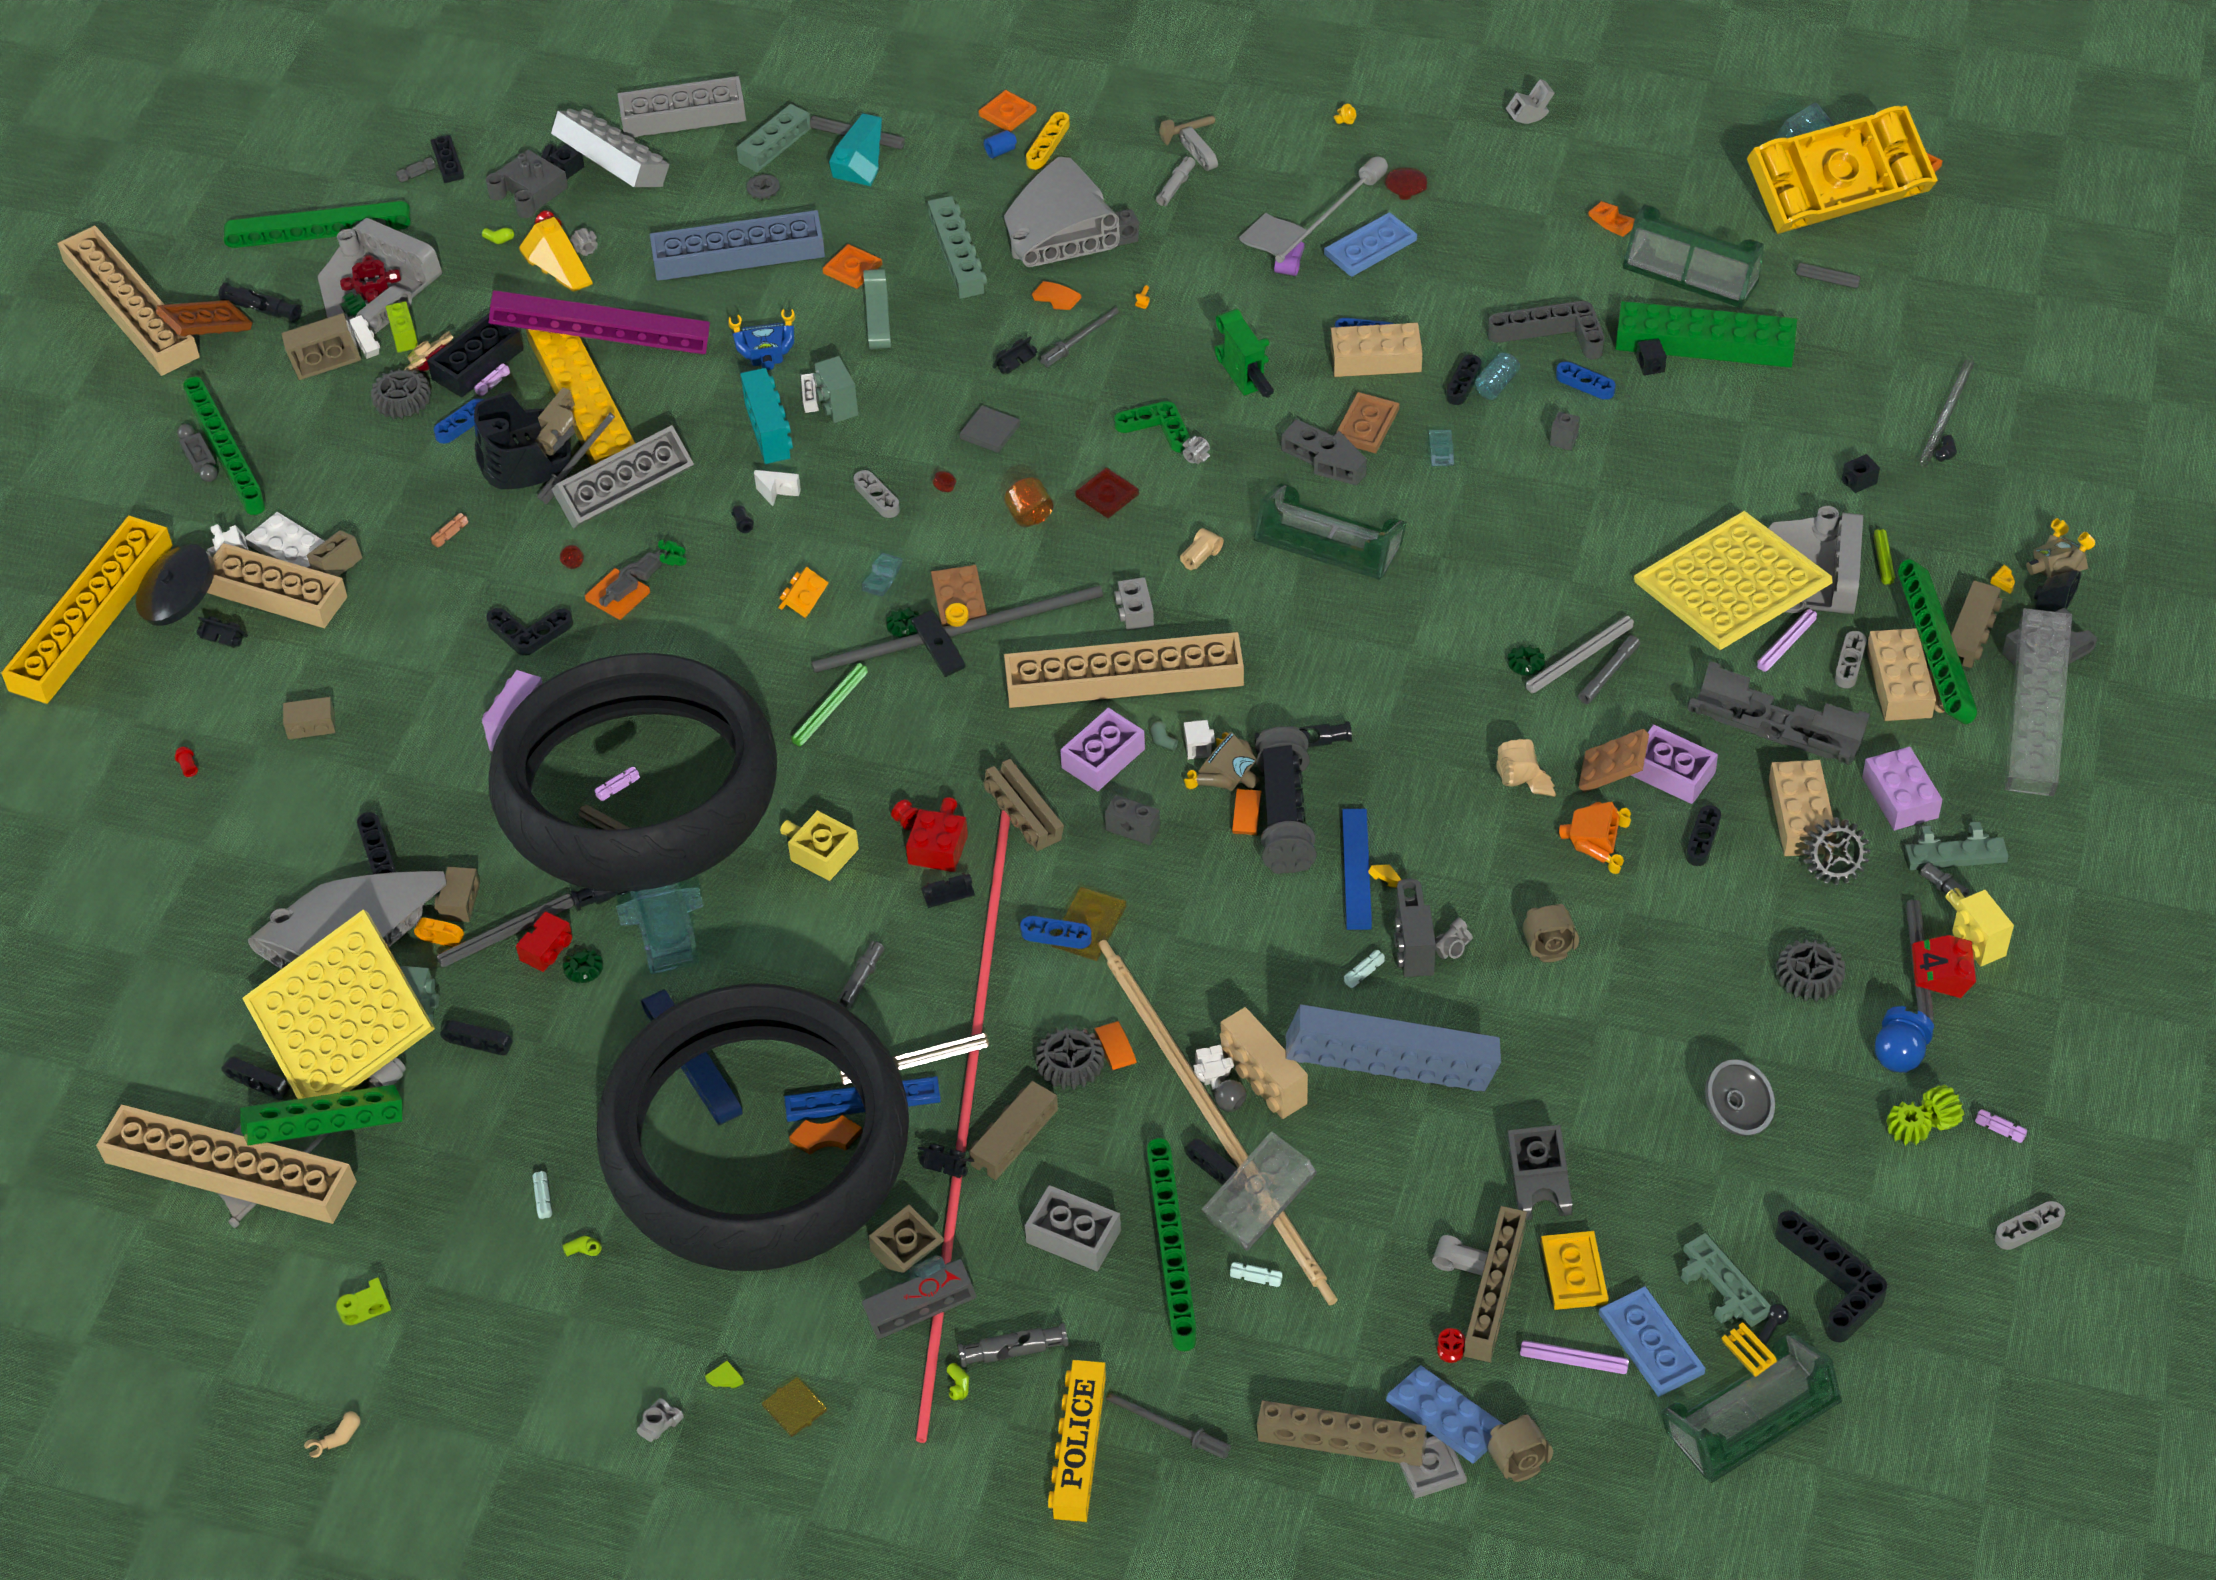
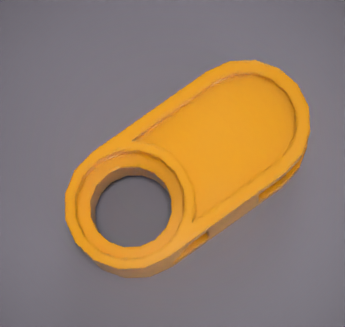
[414,917,464,947]

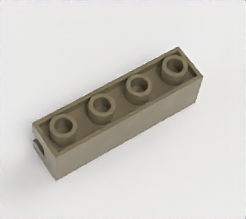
[1951,581,2003,668]
[983,759,1064,851]
[969,1081,1058,1180]

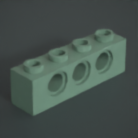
[736,104,811,172]

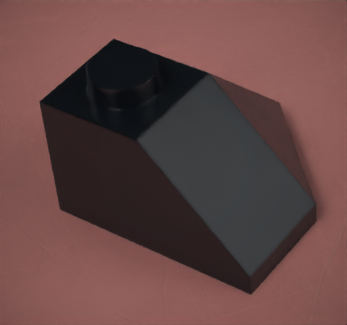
[2034,570,2082,614]

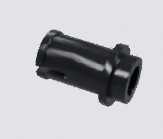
[731,505,754,533]

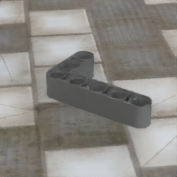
[1488,301,1604,359]

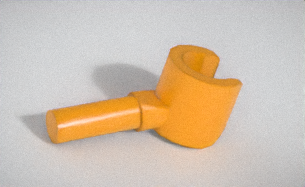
[1135,285,1150,309]

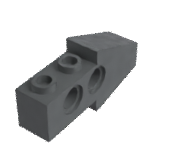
[1281,419,1367,486]

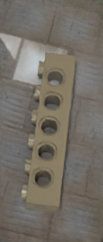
[1464,1206,1527,1363]
[1257,1400,1427,1466]

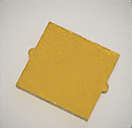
[762,1377,827,1437]

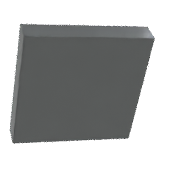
[960,406,1020,453]

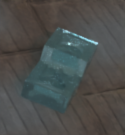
[1429,430,1454,466]
[862,553,903,597]
[907,1255,946,1279]

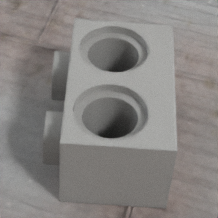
[1114,577,1154,630]

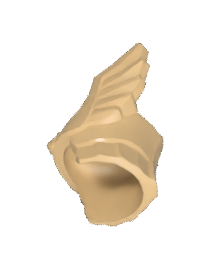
[1496,739,1556,797]

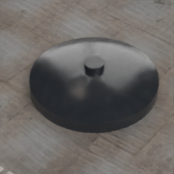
[136,544,215,626]

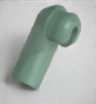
[1150,721,1178,751]

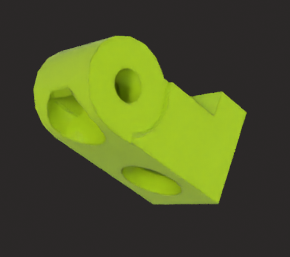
[336,1277,391,1325]

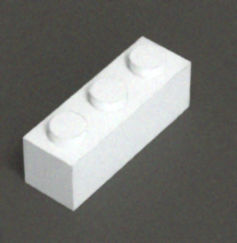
[349,315,380,359]
[801,373,819,413]

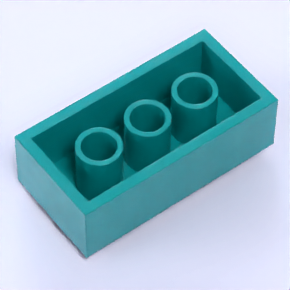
[740,368,793,464]

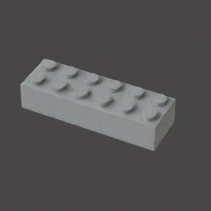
[618,76,746,137]
[551,109,670,187]
[551,425,694,529]

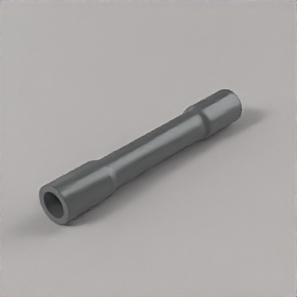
[1578,635,1640,704]

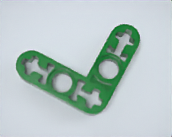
[1114,401,1190,453]

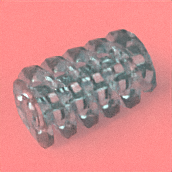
[1475,353,1520,400]

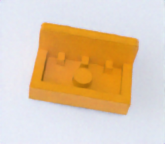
[778,567,829,618]

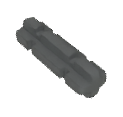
[396,157,436,183]

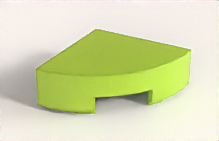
[705,1361,744,1388]

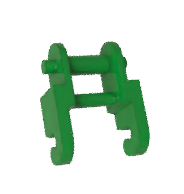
[658,540,687,566]

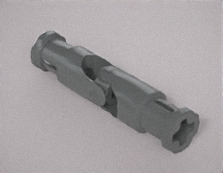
[957,1323,1068,1367]

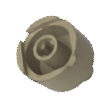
[1523,904,1579,962]
[1488,1415,1553,1482]

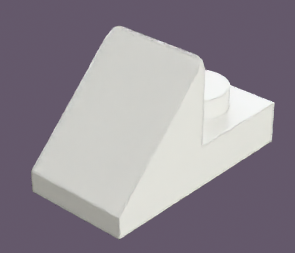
[754,470,801,506]

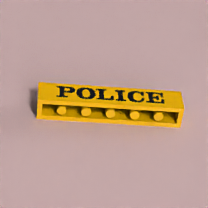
[1048,1360,1106,1522]

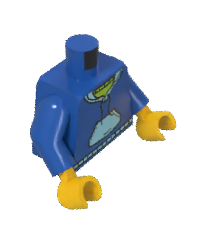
[728,309,795,370]

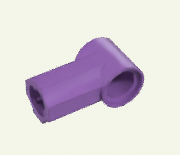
[1274,241,1305,276]

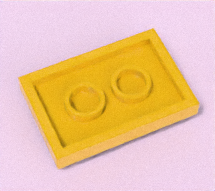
[1541,1231,1608,1310]

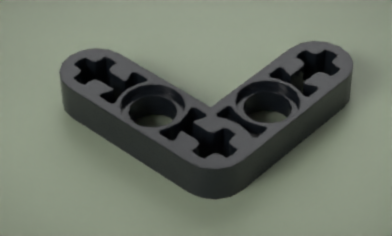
[486,608,573,656]

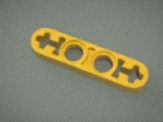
[1026,112,1070,170]

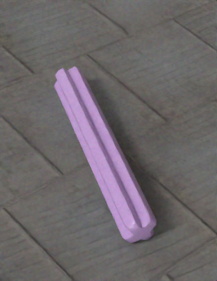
[1757,609,1817,672]
[1520,1340,1629,1374]

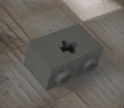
[1105,795,1160,845]

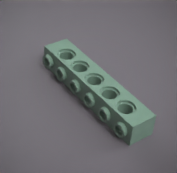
[928,196,987,299]

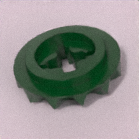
[886,607,920,638]
[1507,644,1545,675]
[563,948,603,983]

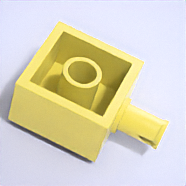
[780,810,859,881]
[1945,888,2014,967]

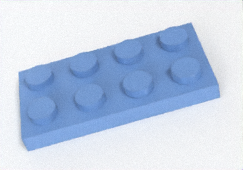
[1324,212,1417,277]
[1599,1287,1706,1397]
[1386,1365,1504,1464]

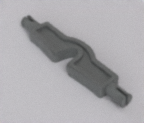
[599,549,668,607]

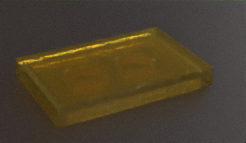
[1051,887,1126,961]

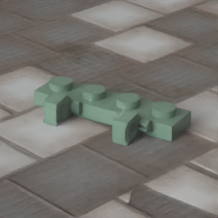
[1904,822,2009,870]
[1680,1233,1771,1327]

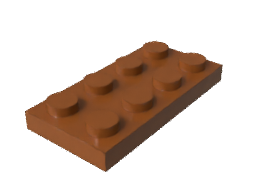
[156,300,252,336]

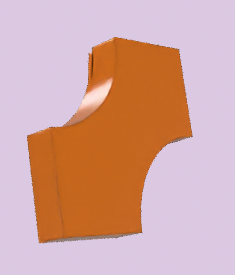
[789,1115,863,1155]

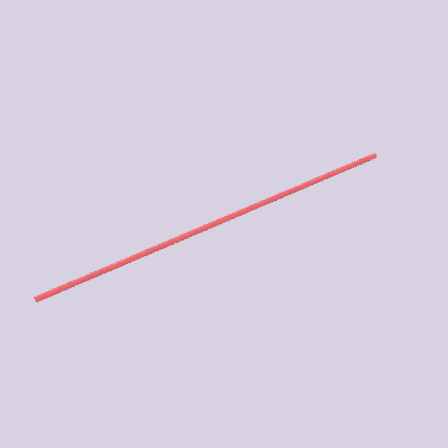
[916,766,1017,1443]

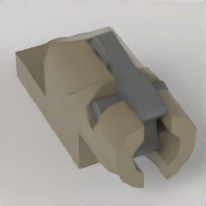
[535,388,576,455]

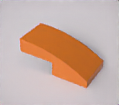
[1588,201,1636,237]
[1032,281,1082,310]
[1232,789,1261,835]
[1094,1021,1137,1070]

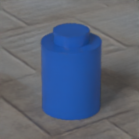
[984,130,1017,159]

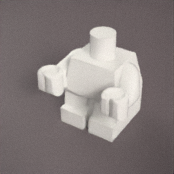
[207,524,249,556]
[1193,1045,1234,1091]

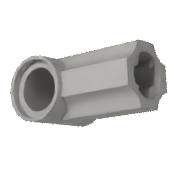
[1432,1235,1489,1276]

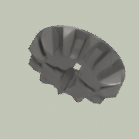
[746,175,780,200]

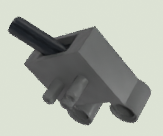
[485,144,568,218]

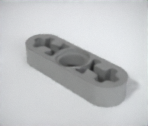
[1179,127,1218,171]
[854,470,900,518]
[1835,631,1867,688]
[1994,1201,2065,1250]

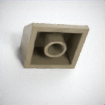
[869,1205,944,1273]

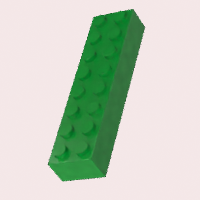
[1616,301,1797,368]

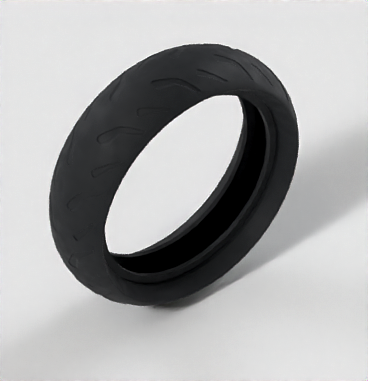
[488,653,777,892]
[597,983,909,1271]

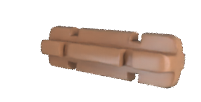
[430,513,468,548]

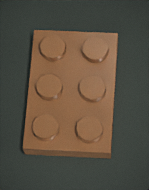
[1336,392,1399,453]
[931,565,987,627]
[1578,729,1649,793]

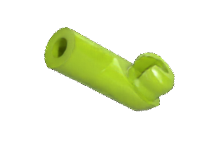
[482,227,514,244]
[562,1235,602,1257]
[947,1363,969,1401]

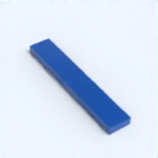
[1342,809,1372,930]
[785,1076,941,1122]

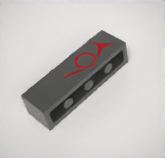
[862,1259,977,1340]

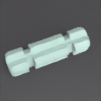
[1344,950,1385,988]
[533,1171,552,1219]
[1230,1262,1283,1287]

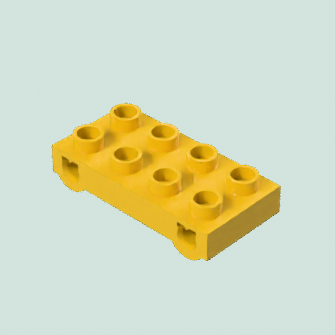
[1747,105,1938,234]

